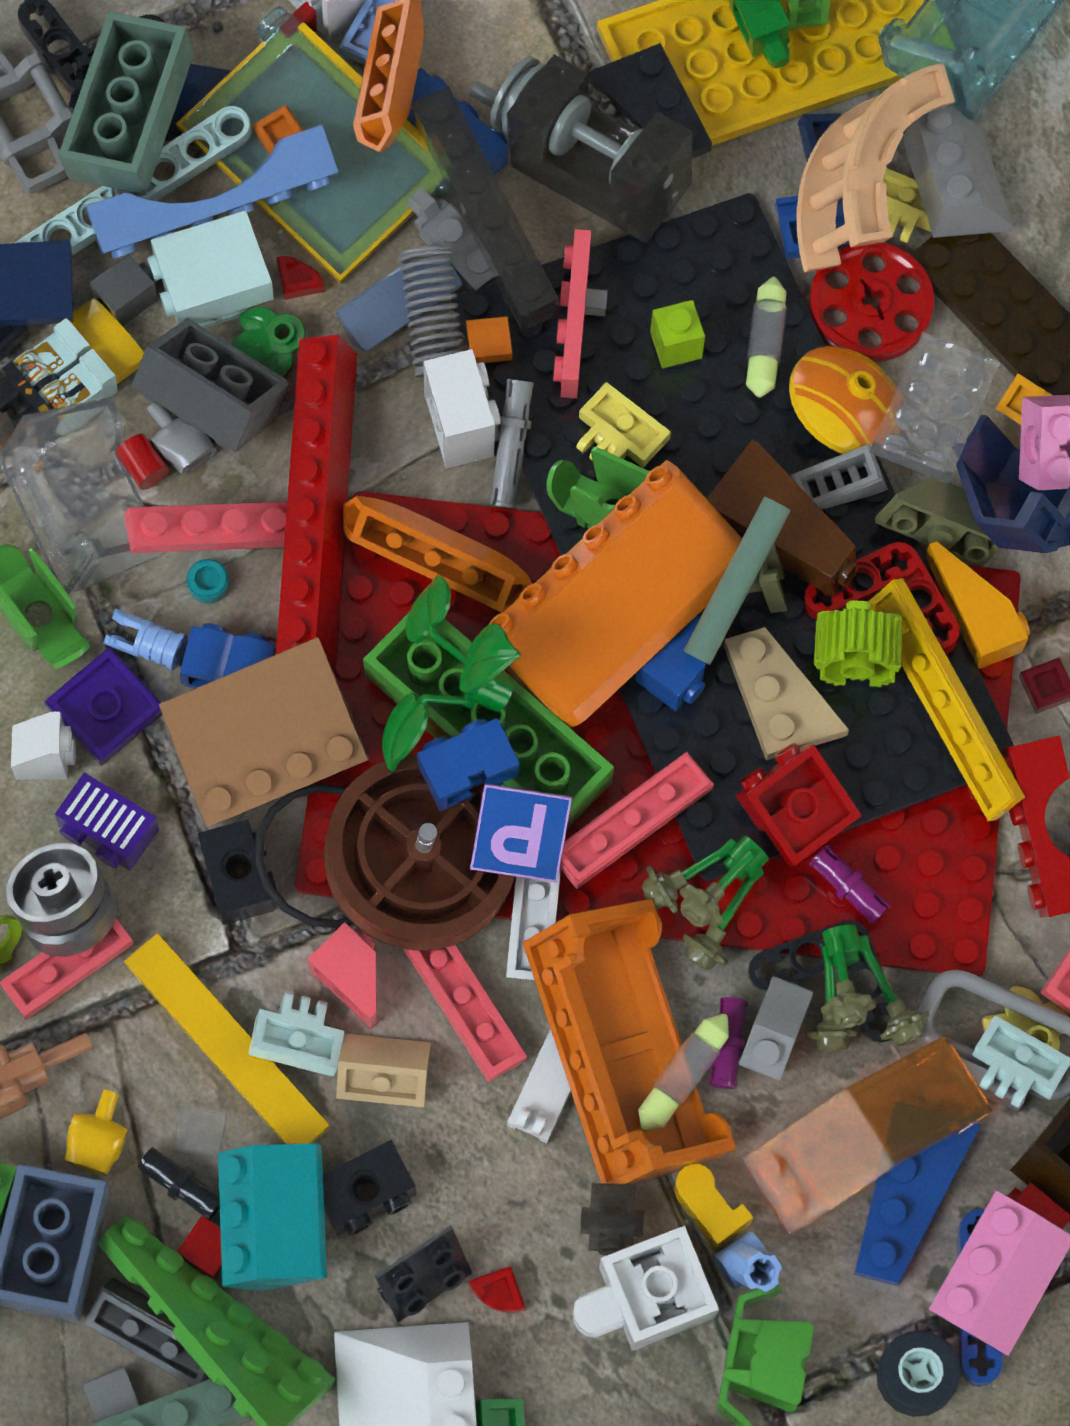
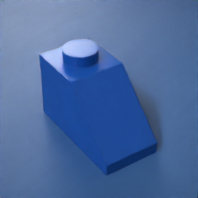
[636,614,705,712]

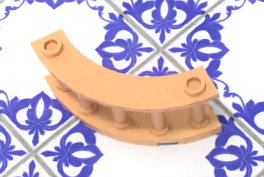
[797,63,955,272]

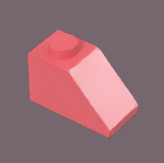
[307,922,377,1029]

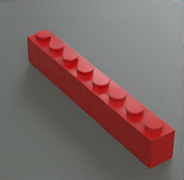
[276,334,357,668]

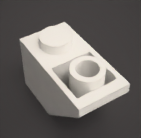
[11,712,76,780]

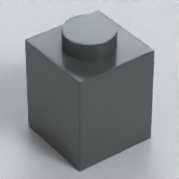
[89,254,158,326]

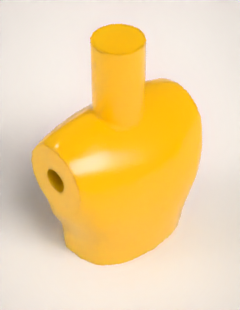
[64,1089,128,1176]

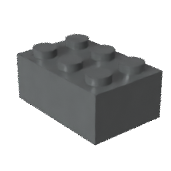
[131,318,291,452]

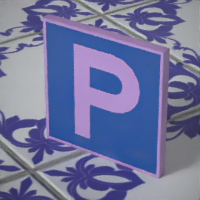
[470,783,572,883]

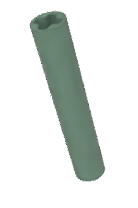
[683,497,791,665]

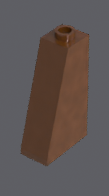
[707,440,858,597]

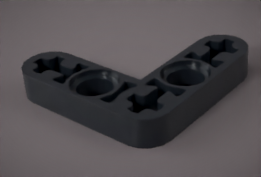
[18,0,165,98]
[747,920,892,1043]

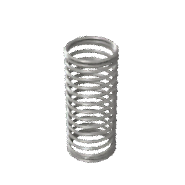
[398,245,464,378]

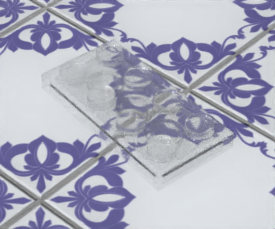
[869,332,1000,484]

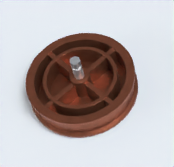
[324,754,515,951]

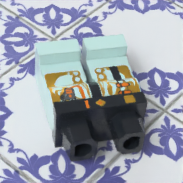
[0,318,118,442]

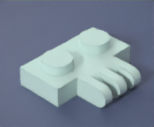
[248,991,344,1077]
[972,1015,1070,1108]

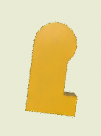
[674,1164,753,1251]

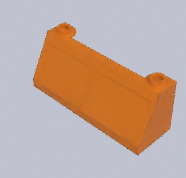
[522,899,736,1194]

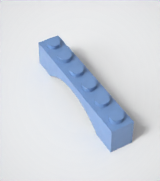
[85,125,338,259]

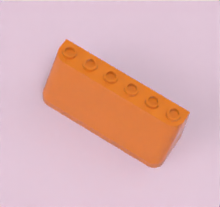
[488,460,742,727]

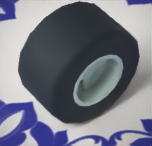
[876,1330,961,1417]

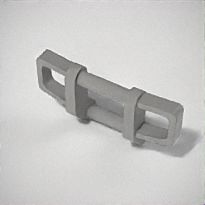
[0,50,74,194]

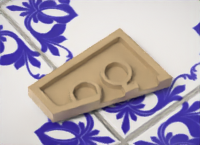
[723,627,849,760]

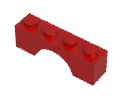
[1001,735,1070,918]

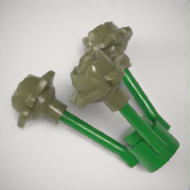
[641,835,769,970]
[807,924,930,1052]

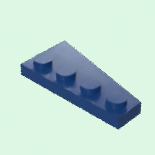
[854,1102,981,1286]

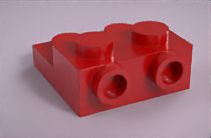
[735,743,862,866]

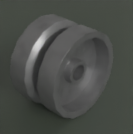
[6,843,117,957]

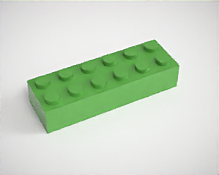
[363,613,614,830]

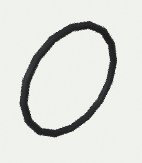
[254,783,353,929]

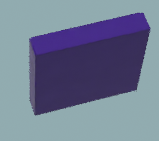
[44,647,163,766]

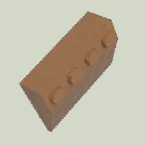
[159,637,369,828]

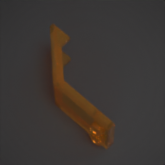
[742,1036,993,1235]

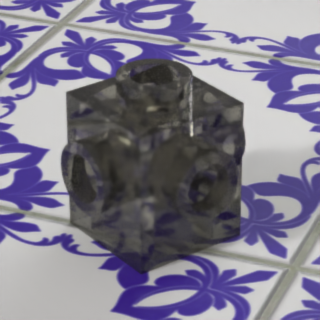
[580,1183,644,1256]

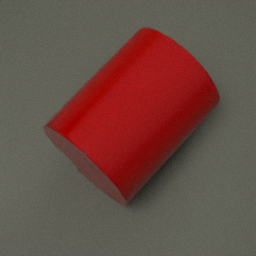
[116,433,170,490]

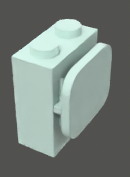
[147,210,274,328]

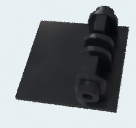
[375,1225,472,1323]

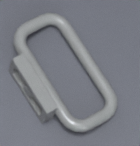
[917,969,1070,1112]

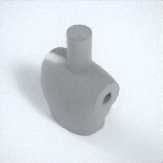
[147,403,217,475]

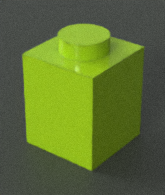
[650,300,705,368]

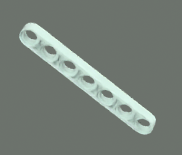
[15,106,252,256]

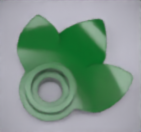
[231,307,306,378]

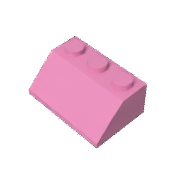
[929,1191,1070,1356]

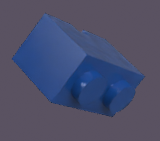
[417,718,520,812]

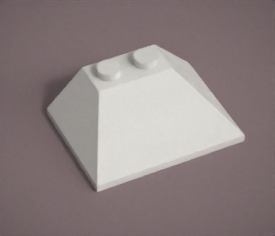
[334,1322,476,1426]

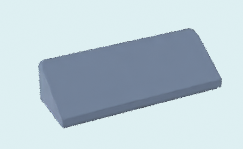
[335,243,463,352]

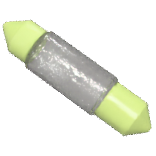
[746,277,787,398]
[638,1014,729,1131]

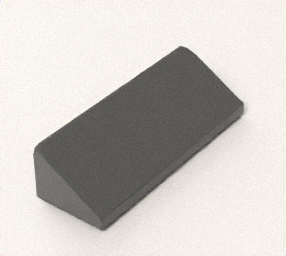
[84,1278,208,1386]

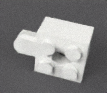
[573,1226,719,1351]

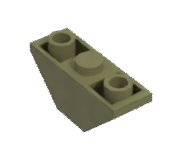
[875,476,1001,567]

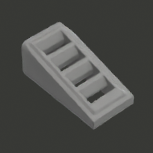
[791,444,888,510]

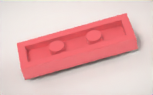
[0,917,134,1020]

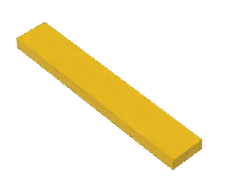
[868,578,1025,821]
[124,933,330,1144]

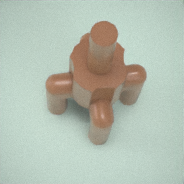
[0,1033,93,1118]

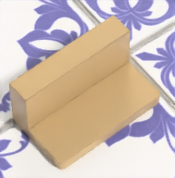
[336,1034,431,1108]

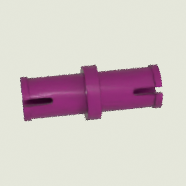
[808,844,891,925]
[709,997,748,1089]

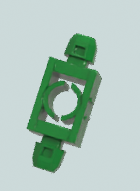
[729,0,791,68]

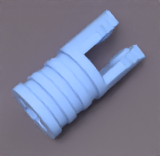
[103,608,187,671]

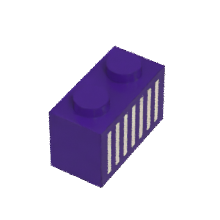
[55,772,159,871]

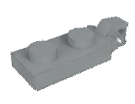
[406,187,505,291]

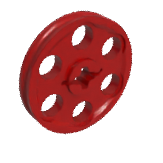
[809,242,934,362]

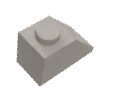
[739,976,814,1080]

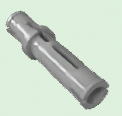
[490,379,534,508]

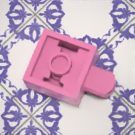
[1019,395,1070,490]

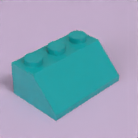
[218,1143,327,1292]

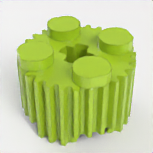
[814,600,902,687]

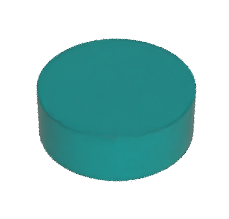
[186,559,229,604]

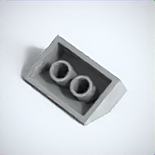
[903,106,1013,238]

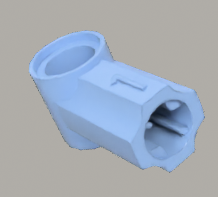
[713,1231,782,1292]

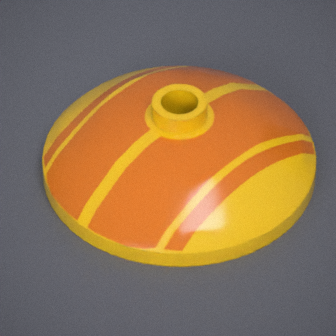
[789,346,904,455]

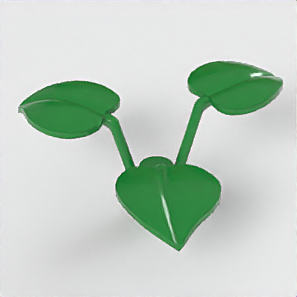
[382,575,521,772]

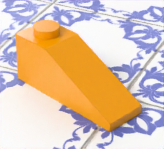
[925,541,1030,669]

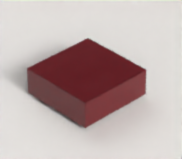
[1019,657,1070,714]

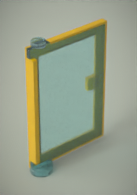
[176,6,457,284]

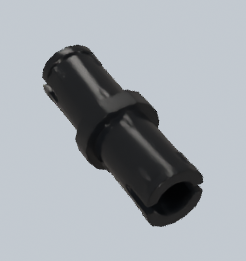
[138,1147,220,1220]

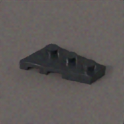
[586,43,712,166]

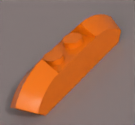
[353,0,424,152]
[343,496,532,613]

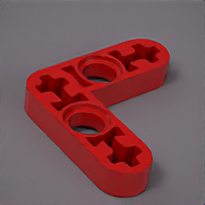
[804,542,960,654]

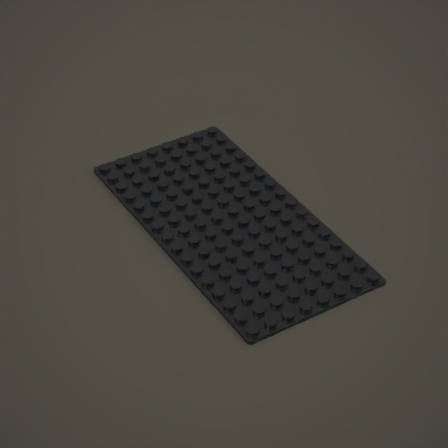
[452,193,1014,883]

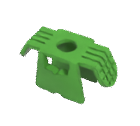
[547,447,650,528]
[0,544,91,669]
[716,1284,814,1426]

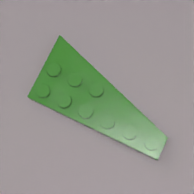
[98,1215,336,1426]

